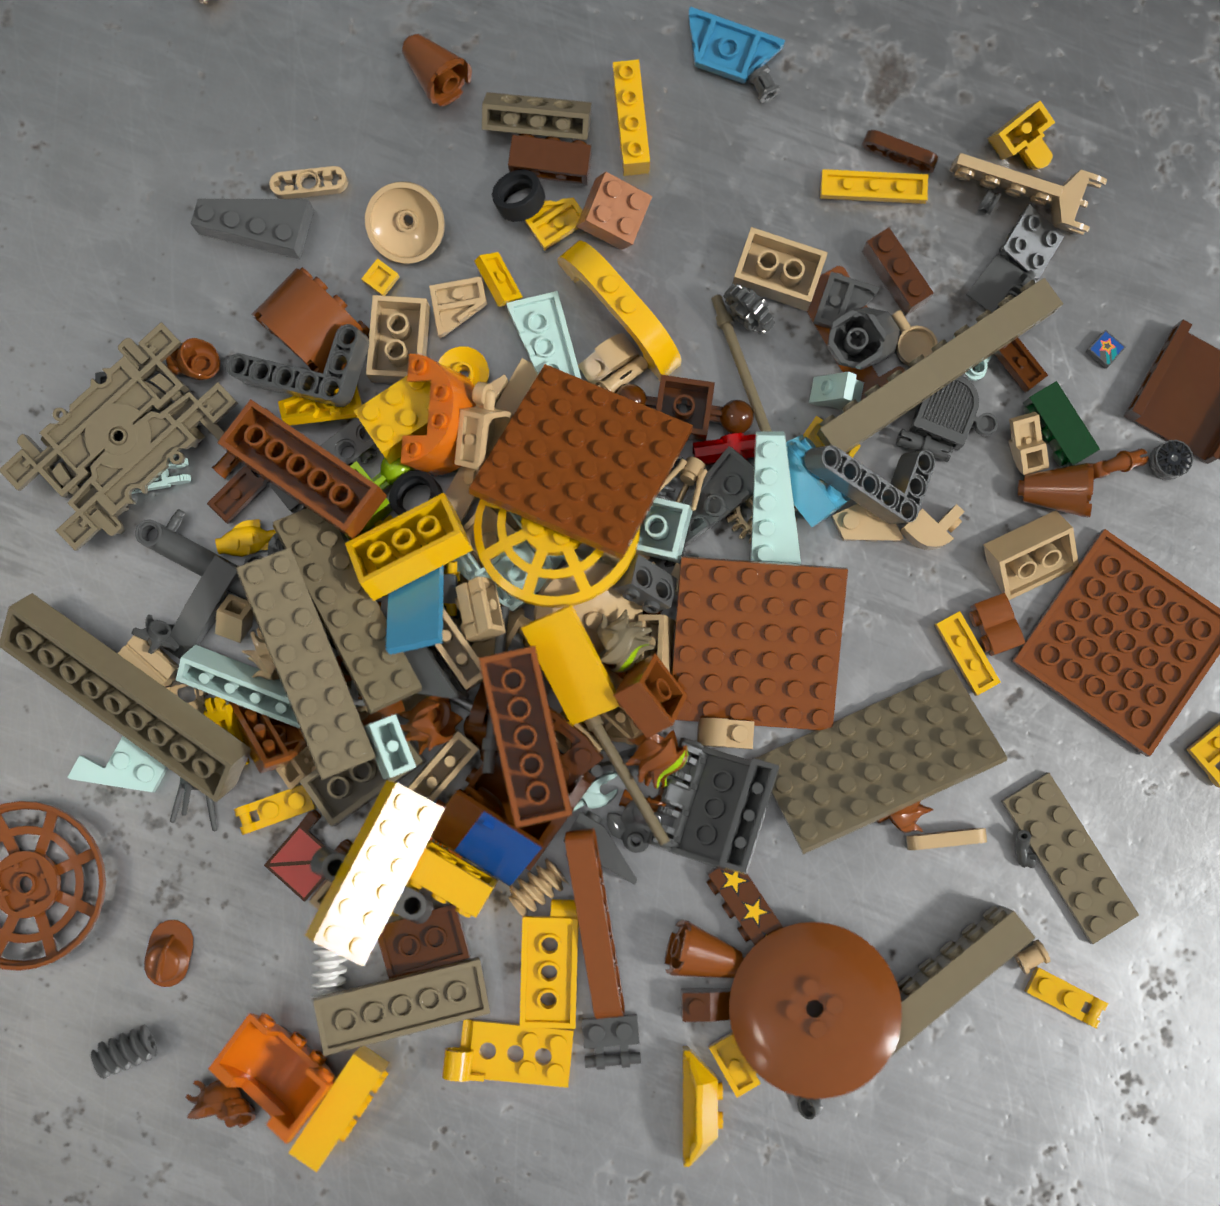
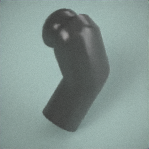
[1015,830,1037,868]

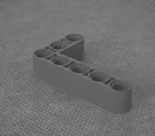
[226,324,369,407]
[804,445,935,524]

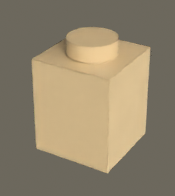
[215,594,253,643]

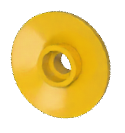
[438,346,489,386]

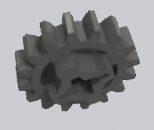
[723,284,775,335]

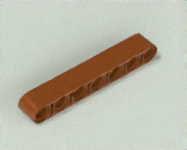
[565,828,625,1019]

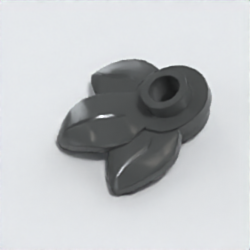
[607,800,662,853]

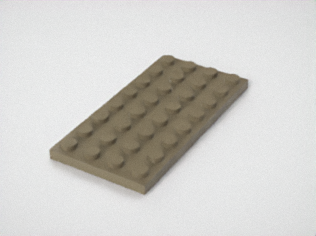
[755,668,1007,855]

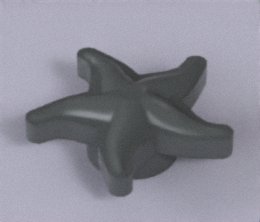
[132,614,179,654]

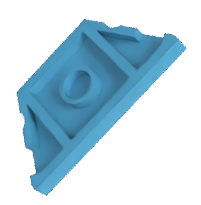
[688,7,785,84]

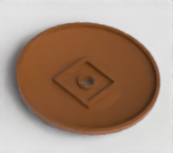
[729,922,902,1099]

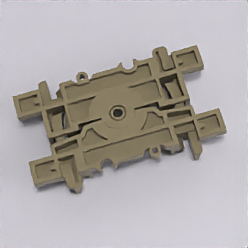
[0,322,238,551]

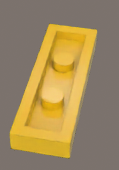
[935,611,1001,696]

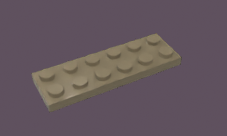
[1001,772,1139,944]
[312,957,490,1056]

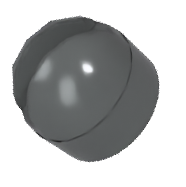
[798,1097,823,1120]

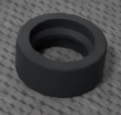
[492,169,546,222]
[389,470,443,516]

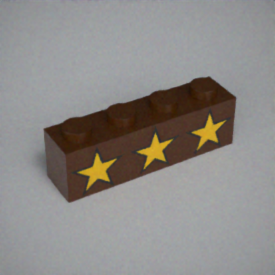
[706,867,783,945]

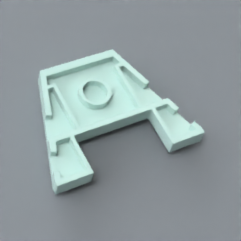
[455,512,555,612]
[67,736,168,792]

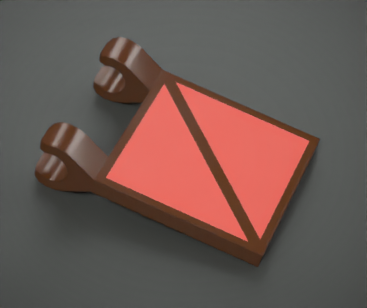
[264,810,353,902]

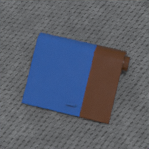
[430,789,544,886]

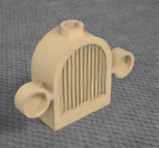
[455,382,513,485]

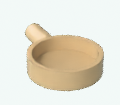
[892,310,938,367]

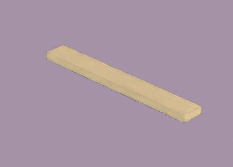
[445,358,538,523]

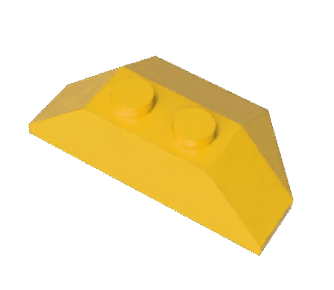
[682,1046,723,1167]

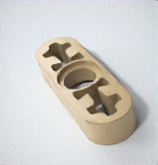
[270,166,348,199]
[906,828,987,850]

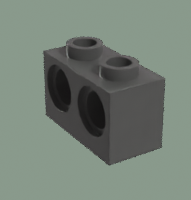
[613,554,677,613]

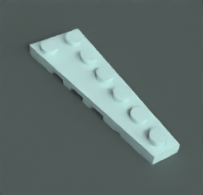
[750,431,801,564]

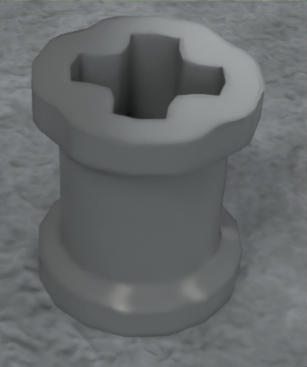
[748,66,781,103]

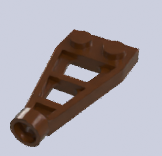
[548,705,604,788]

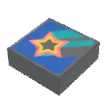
[1086,330,1126,368]

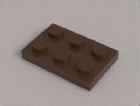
[378,904,471,979]

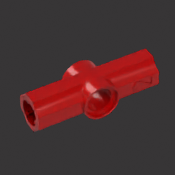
[692,433,756,465]

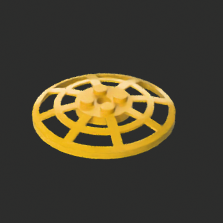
[474,499,640,608]

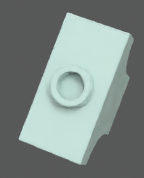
[809,372,864,411]

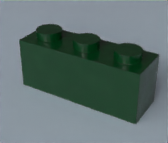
[1023,381,1100,467]

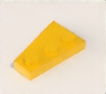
[278,385,363,425]

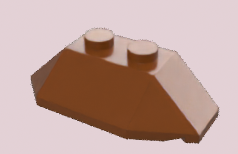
[229,702,307,774]

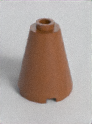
[402,34,472,106]
[1018,463,1094,517]
[665,919,744,978]

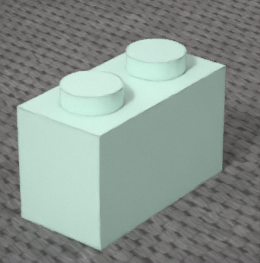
[364,714,416,779]

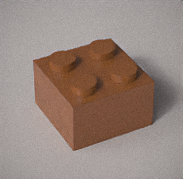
[613,654,688,738]

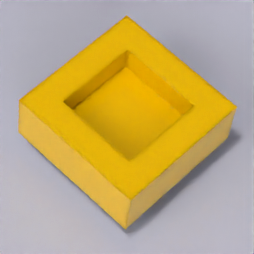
[361,258,400,296]

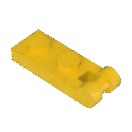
[234,785,317,835]
[1024,966,1109,1029]

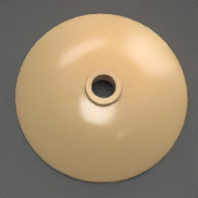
[365,181,445,263]

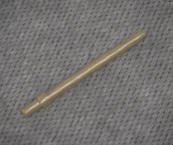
[711,294,772,431]
[584,715,670,846]

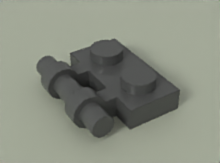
[582,1014,641,1070]

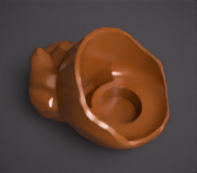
[166,338,221,380]

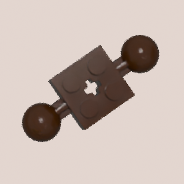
[615,375,754,441]

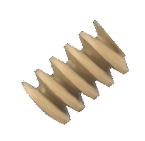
[508,858,569,916]

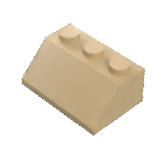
[983,510,1079,600]

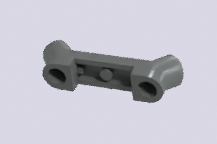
[310,847,433,924]

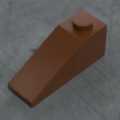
[681,988,731,1022]

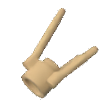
[659,457,708,511]

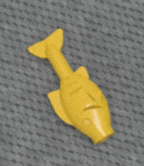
[215,519,276,557]

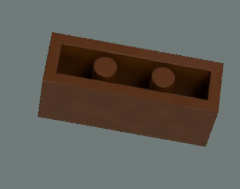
[508,133,592,185]
[862,227,934,316]

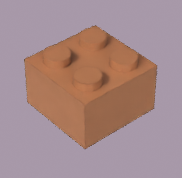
[576,172,652,250]

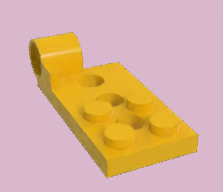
[520,899,578,1029]
[442,1019,574,1088]

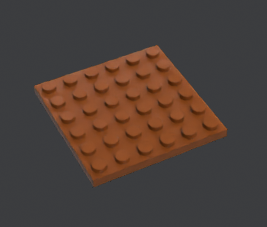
[469,364,693,560]
[1011,529,1220,757]
[672,556,848,730]

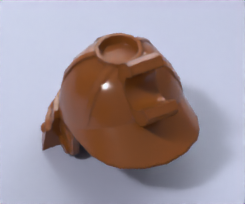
[186,1080,256,1128]

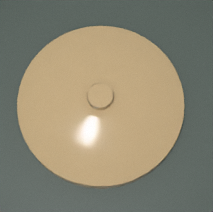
[534,560,643,658]

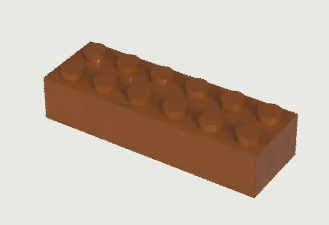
[217,399,387,539]
[479,646,572,828]

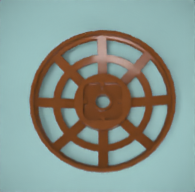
[0,801,106,971]

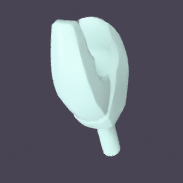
[572,772,618,812]

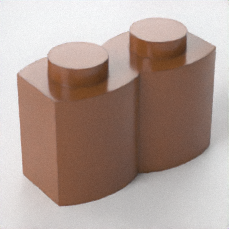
[969,593,1025,656]

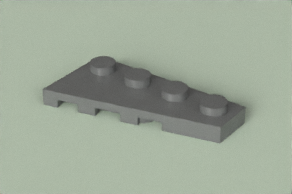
[683,446,754,548]

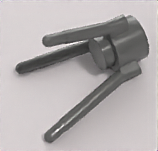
[170,777,217,831]

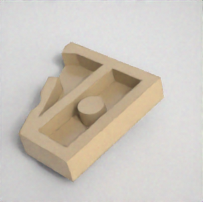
[429,276,487,338]
[831,503,904,542]

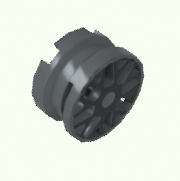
[1148,440,1193,481]

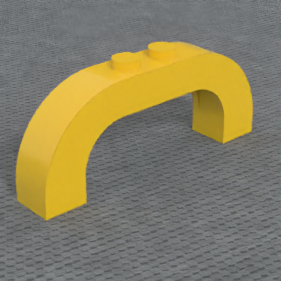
[557,240,681,380]

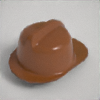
[144,920,193,987]

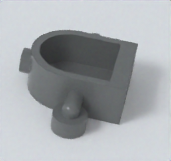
[908,374,998,451]

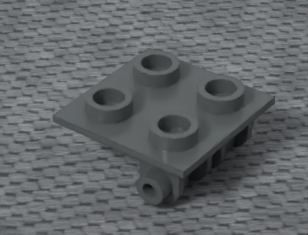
[999,204,1064,280]
[966,253,1037,313]

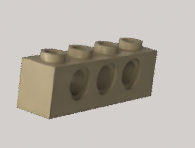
[482,92,592,140]

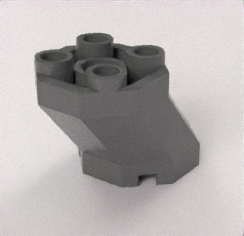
[827,307,900,370]

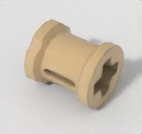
[1014,939,1051,975]

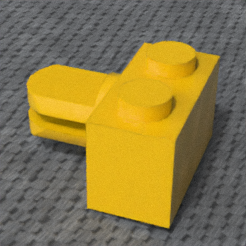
[987,100,1055,170]

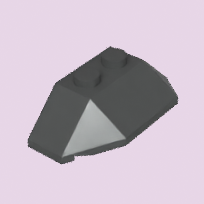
[404,645,469,699]

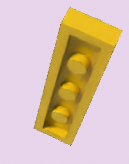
[820,169,928,204]

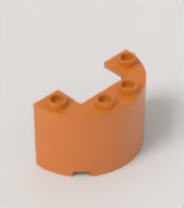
[401,354,476,476]
[208,1013,335,1144]

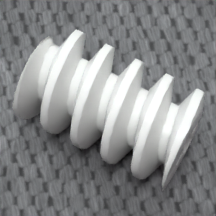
[310,947,348,1000]

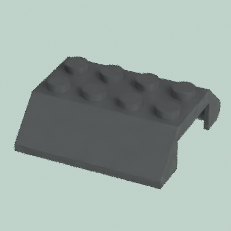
[647,737,780,875]

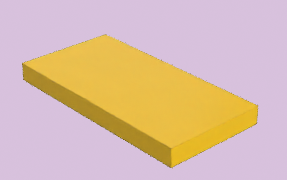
[521,604,620,725]

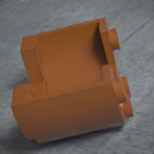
[251,267,370,374]

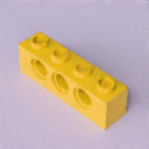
[613,59,650,176]

